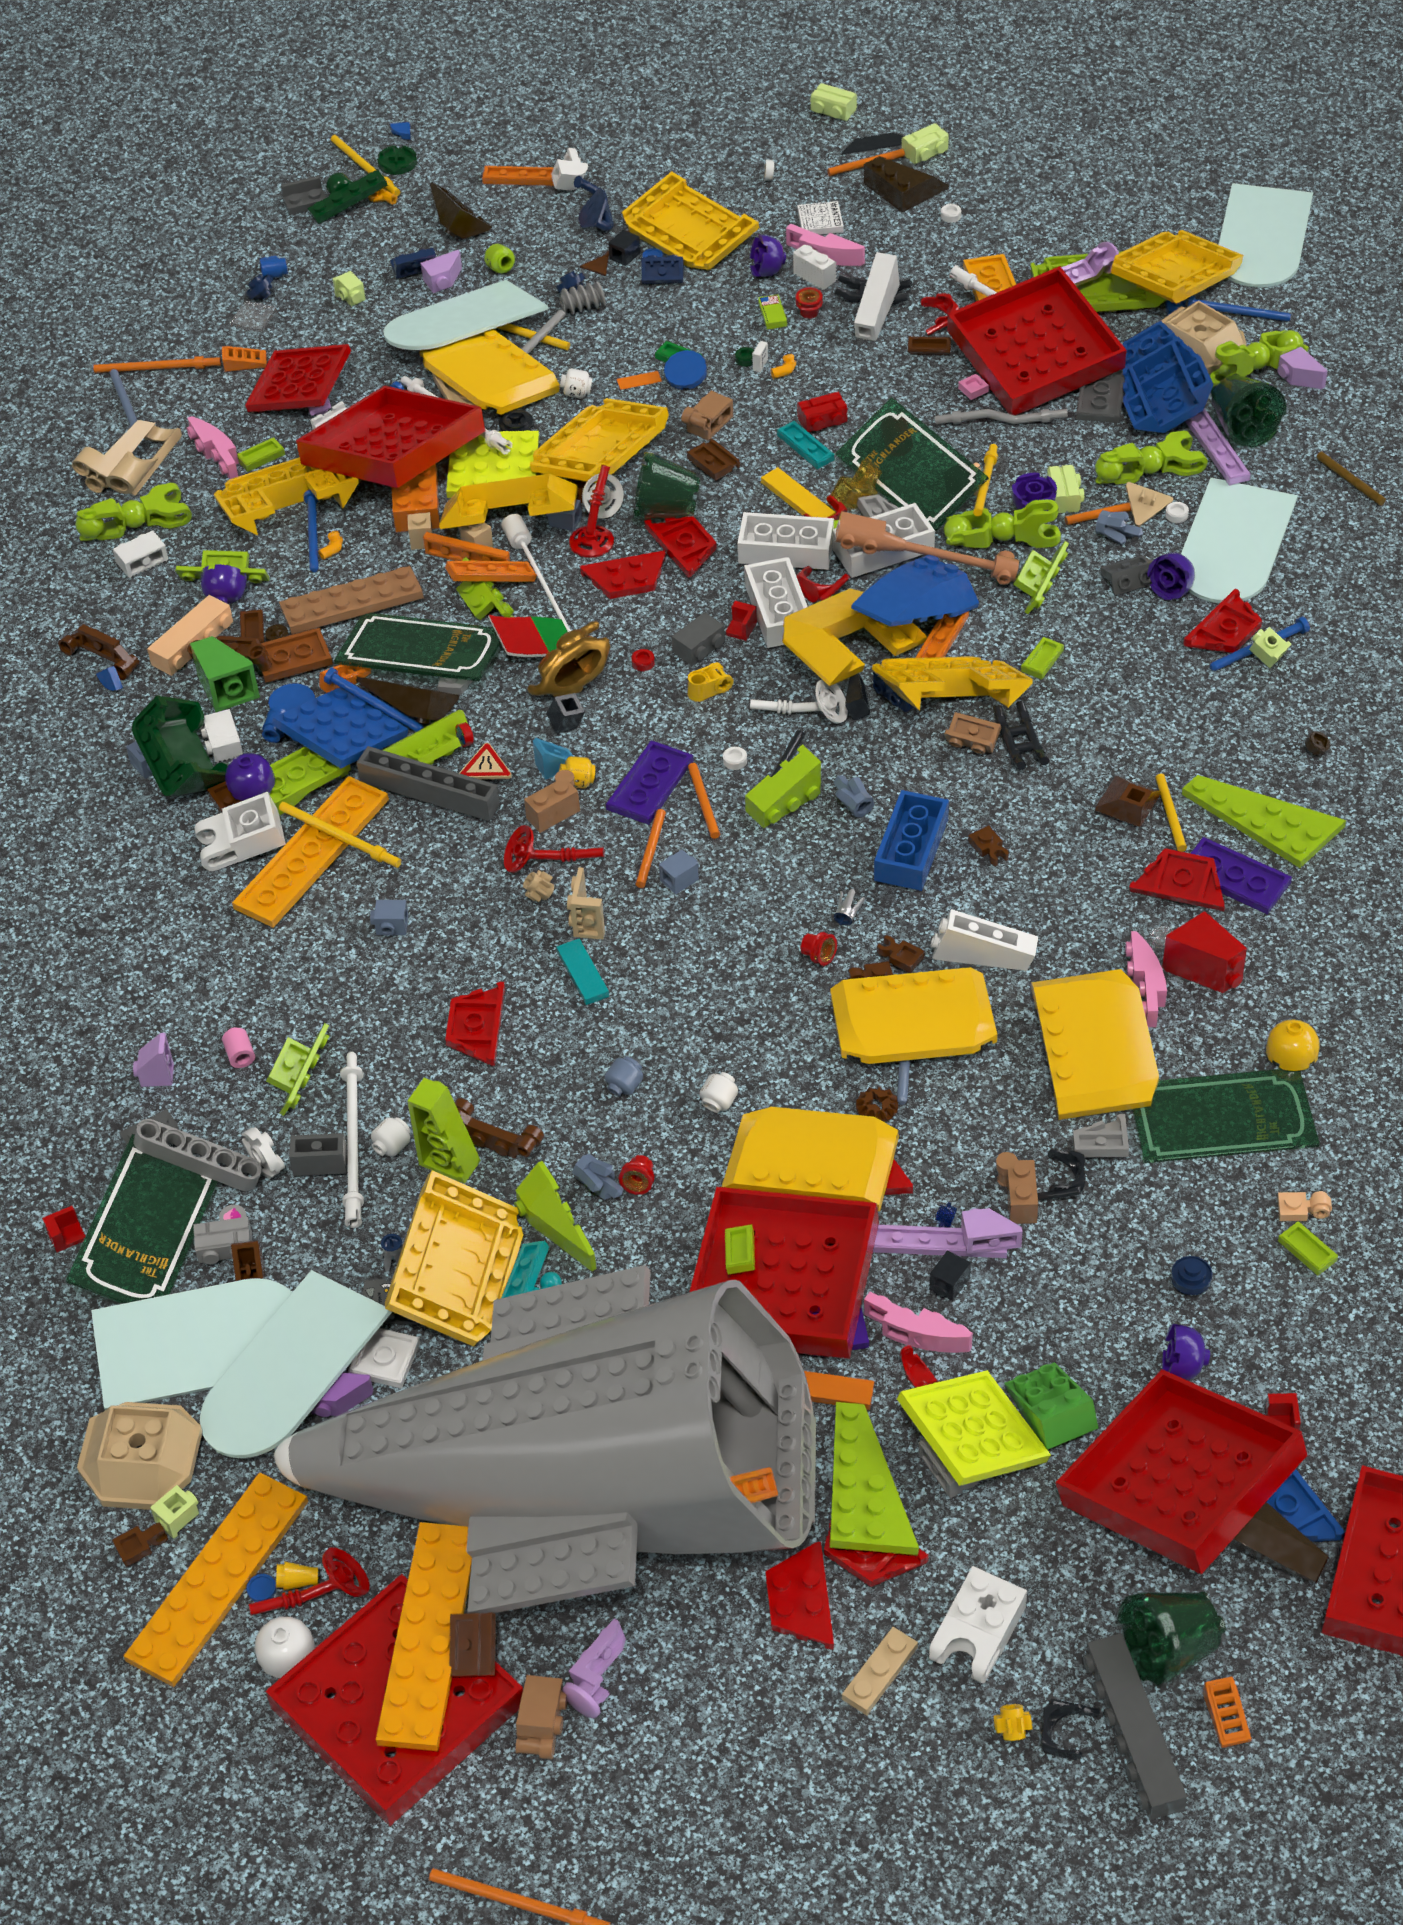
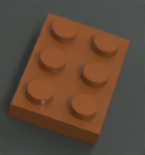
[261,628,333,683]

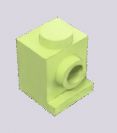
[333,271,366,306]
[1249,627,1292,668]
[150,1485,199,1539]

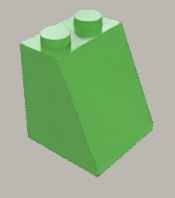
[190,636,260,712]

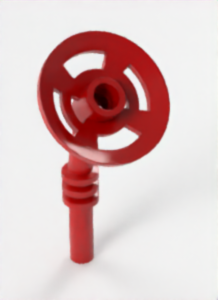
[569,465,614,558]
[504,825,605,873]
[248,1547,370,1615]

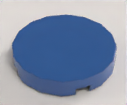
[664,350,707,390]
[268,684,315,711]

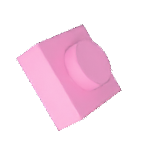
[958,374,989,400]

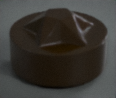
[265,624,289,641]
[1305,731,1331,756]

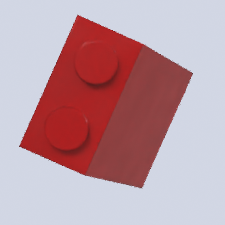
[1162,911,1247,993]

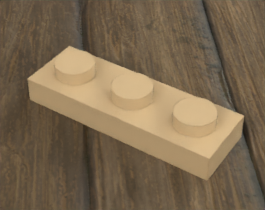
[842,1627,918,1715]

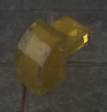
[831,459,882,509]

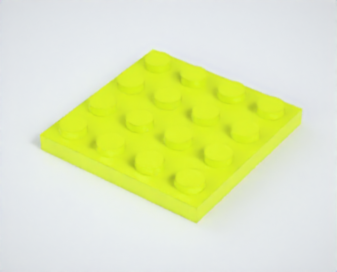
[446,430,539,498]
[897,1370,1051,1486]

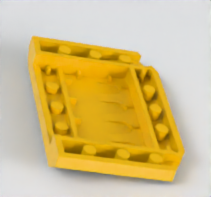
[622,171,759,270]
[1111,230,1243,304]
[420,329,560,414]
[530,398,669,483]
[830,967,997,1064]
[1031,969,1159,1120]
[722,1107,899,1212]
[385,1170,523,1347]

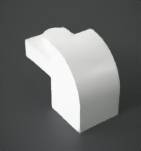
[551,148,588,190]

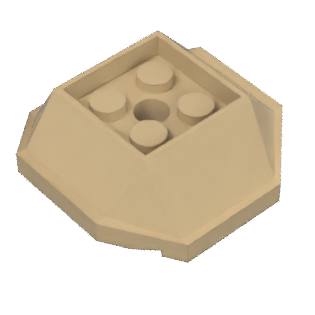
[1161,300,1247,374]
[77,1402,203,1510]

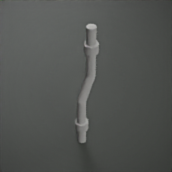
[935,409,1068,425]

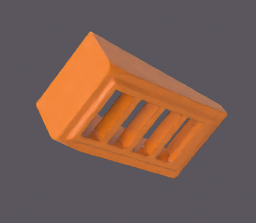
[222,346,267,372]
[319,659,371,693]
[1202,1677,1252,1748]

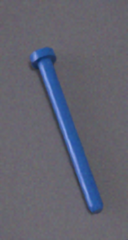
[1188,296,1291,321]
[304,490,319,573]
[1210,617,1310,671]
[324,668,423,732]

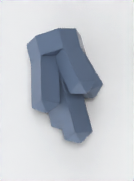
[1095,510,1143,545]
[833,776,875,817]
[572,1154,623,1200]

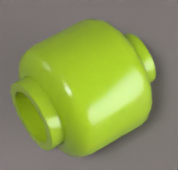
[484,243,515,274]

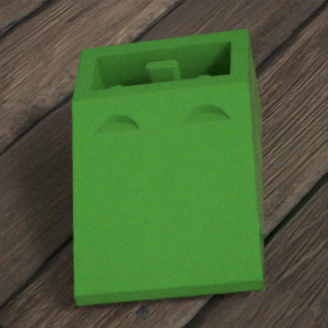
[1005,1362,1098,1450]

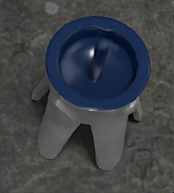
[834,889,865,926]
[381,1234,403,1271]

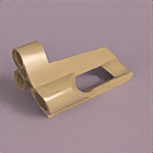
[72,420,182,496]

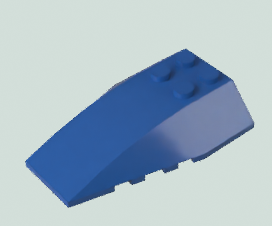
[1123,321,1214,433]
[851,555,979,627]

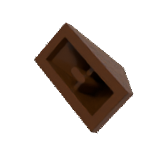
[231,1240,265,1281]

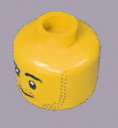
[559,756,595,789]

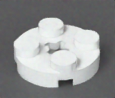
[242,1127,285,1179]

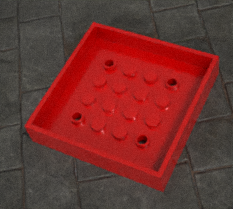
[947,266,1126,415]
[296,385,485,488]
[689,1187,879,1359]
[1055,1369,1308,1575]
[1321,1465,1403,1656]
[265,1574,523,1826]

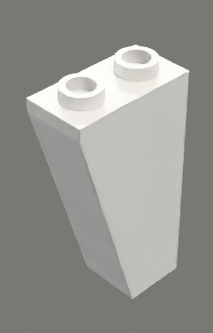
[854,252,900,341]
[931,909,1038,971]

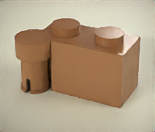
[681,391,733,441]
[524,770,580,833]
[996,1152,1038,1224]
[516,1675,568,1760]

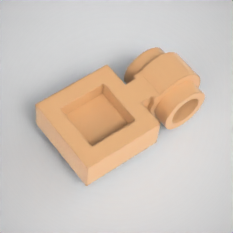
[1277,1191,1332,1221]

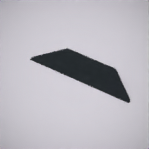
[841,133,905,155]

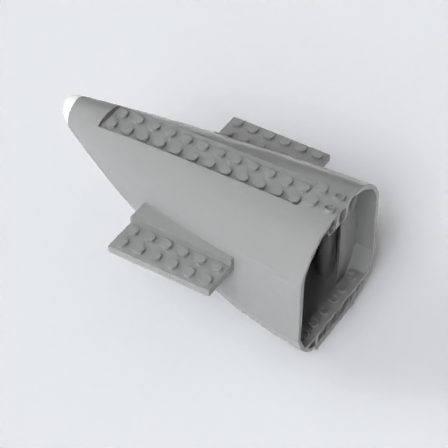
[274,1265,816,1614]

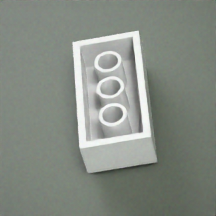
[833,503,935,578]
[738,512,834,570]
[744,557,808,648]

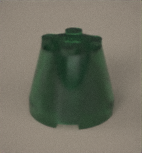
[1210,374,1287,448]
[633,452,700,520]
[1117,1591,1226,1686]

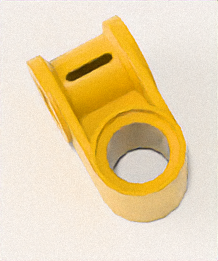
[688,662,734,702]

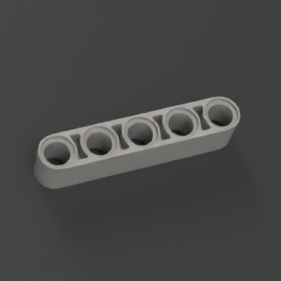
[133,1119,262,1191]

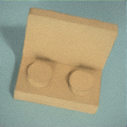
[567,867,605,939]

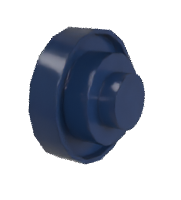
[555,271,586,293]
[245,274,273,300]
[1171,1256,1213,1295]

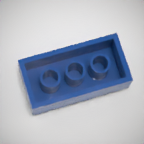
[874,790,949,891]

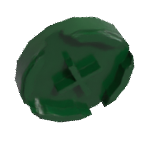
[377,145,417,175]

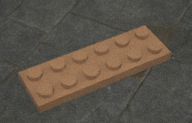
[279,566,424,634]

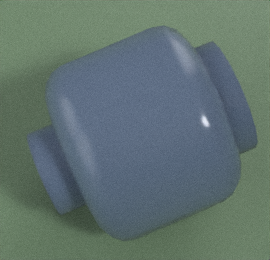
[604,1056,643,1097]

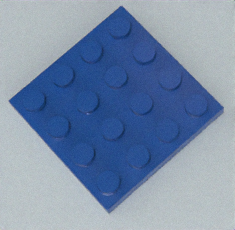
[272,687,408,769]

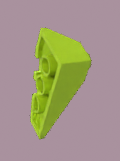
[514,1161,596,1271]

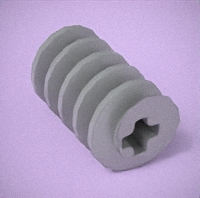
[560,281,606,316]

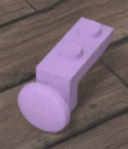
[1061,242,1119,286]
[563,1619,626,1718]

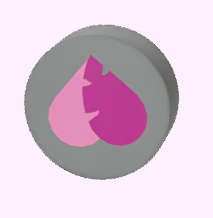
[219,1205,247,1221]

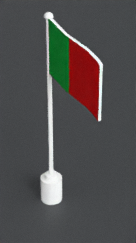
[488,514,571,657]

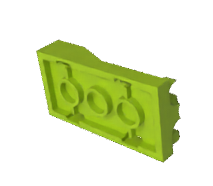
[269,746,351,816]

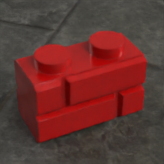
[797,391,847,432]

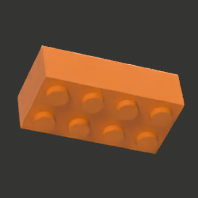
[392,464,440,532]

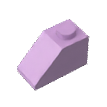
[421,250,462,293]
[1278,347,1328,389]
[133,1033,174,1087]
[961,1208,1022,1254]

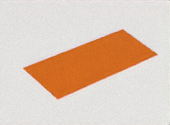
[616,371,662,390]

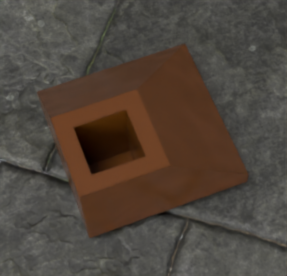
[1095,775,1161,827]

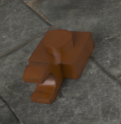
[848,961,893,979]
[112,1522,169,1567]

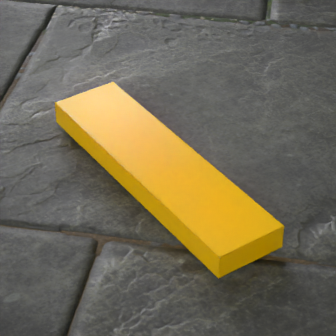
[761,467,836,518]

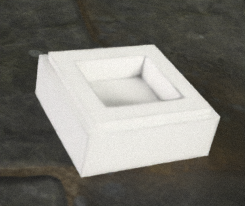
[752,341,768,372]

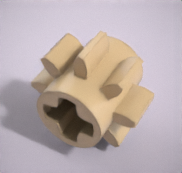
[523,870,554,902]

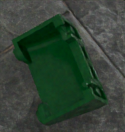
[132,695,229,797]

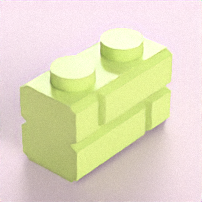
[811,83,857,121]
[902,123,949,164]
[1047,465,1084,513]

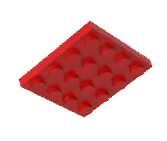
[245,344,351,412]

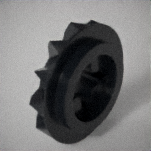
[499,410,533,431]

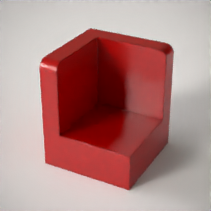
[726,600,757,641]
[42,1206,86,1253]
[1265,1393,1301,1430]

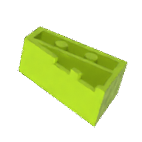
[745,744,821,828]

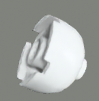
[255,1617,316,1678]

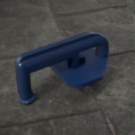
[574,176,614,231]

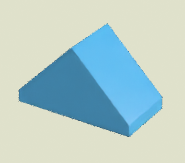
[533,738,573,780]

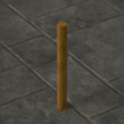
[1316,451,1386,506]

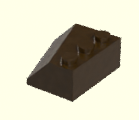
[864,156,949,213]

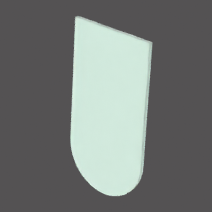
[1219,183,1313,288]
[384,280,548,350]
[1181,478,1298,603]
[200,1270,392,1458]
[91,1278,292,1410]

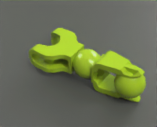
[1210,330,1309,391]
[1095,430,1208,484]
[75,483,192,541]
[944,500,1061,548]

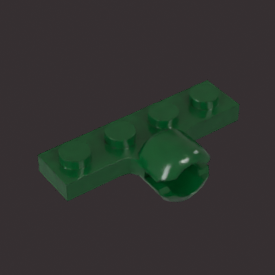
[308,169,388,224]

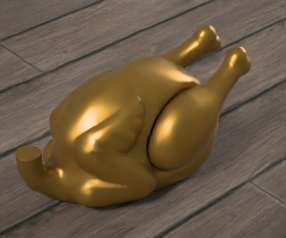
[527,621,610,697]

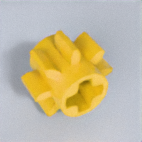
[994,1704,1032,1741]

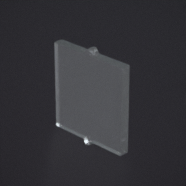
[230,301,277,333]

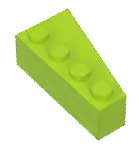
[407,1078,481,1184]

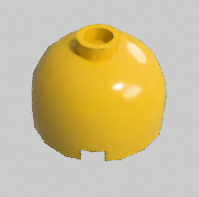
[1266,1019,1320,1071]

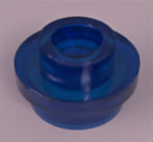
[935,1201,957,1228]

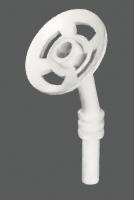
[582,474,623,518]
[750,679,848,724]

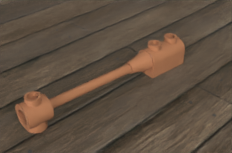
[835,511,1019,585]

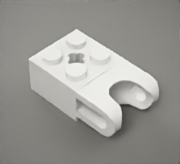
[195,792,286,871]
[929,1566,1027,1683]

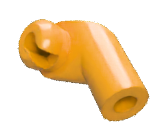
[368,189,398,205]
[770,354,797,379]
[318,530,343,560]

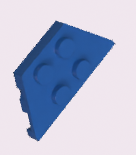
[1267,1469,1345,1542]

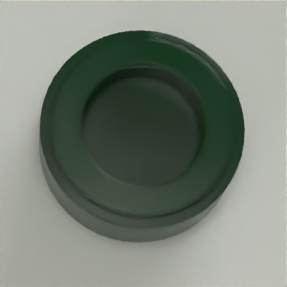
[735,347,754,367]

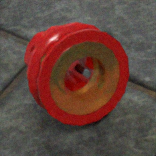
[796,287,823,319]
[800,932,837,966]
[618,1155,655,1195]

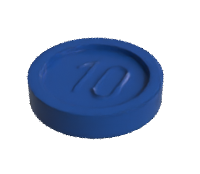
[643,248,663,257]
[246,1574,277,1602]

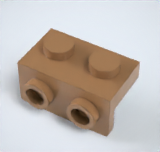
[944,712,1001,754]

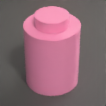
[222,1028,255,1068]

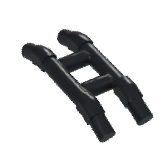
[834,273,912,305]
[993,701,1049,770]

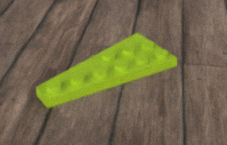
[1182,775,1346,868]
[830,1402,919,1555]

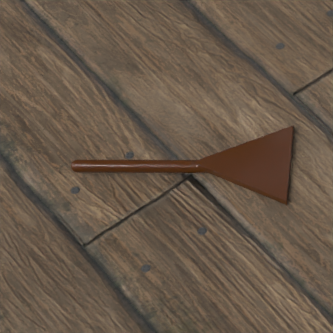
[580,230,630,276]

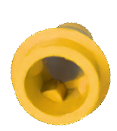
[276,1561,318,1591]

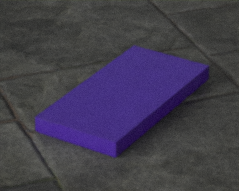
[606,740,694,825]
[1190,837,1292,915]

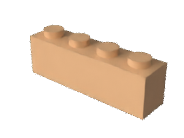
[147,595,233,676]

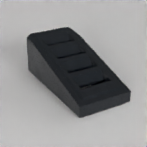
[845,673,871,720]

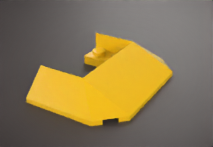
[214,457,359,536]
[439,473,578,529]
[782,588,927,686]
[872,656,1033,710]

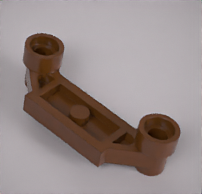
[58,624,139,680]
[187,636,272,671]
[454,1098,545,1159]

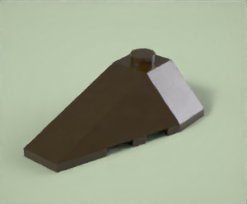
[430,182,492,239]
[356,677,459,724]
[1227,1502,1329,1584]

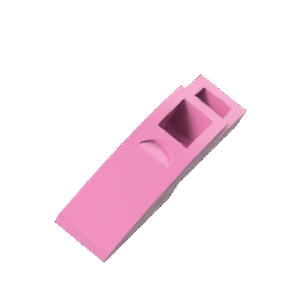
[786,224,865,266]
[186,416,239,479]
[1125,931,1167,1027]
[864,1292,973,1353]

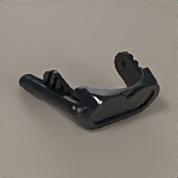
[1037,1149,1086,1201]
[1042,1699,1100,1760]

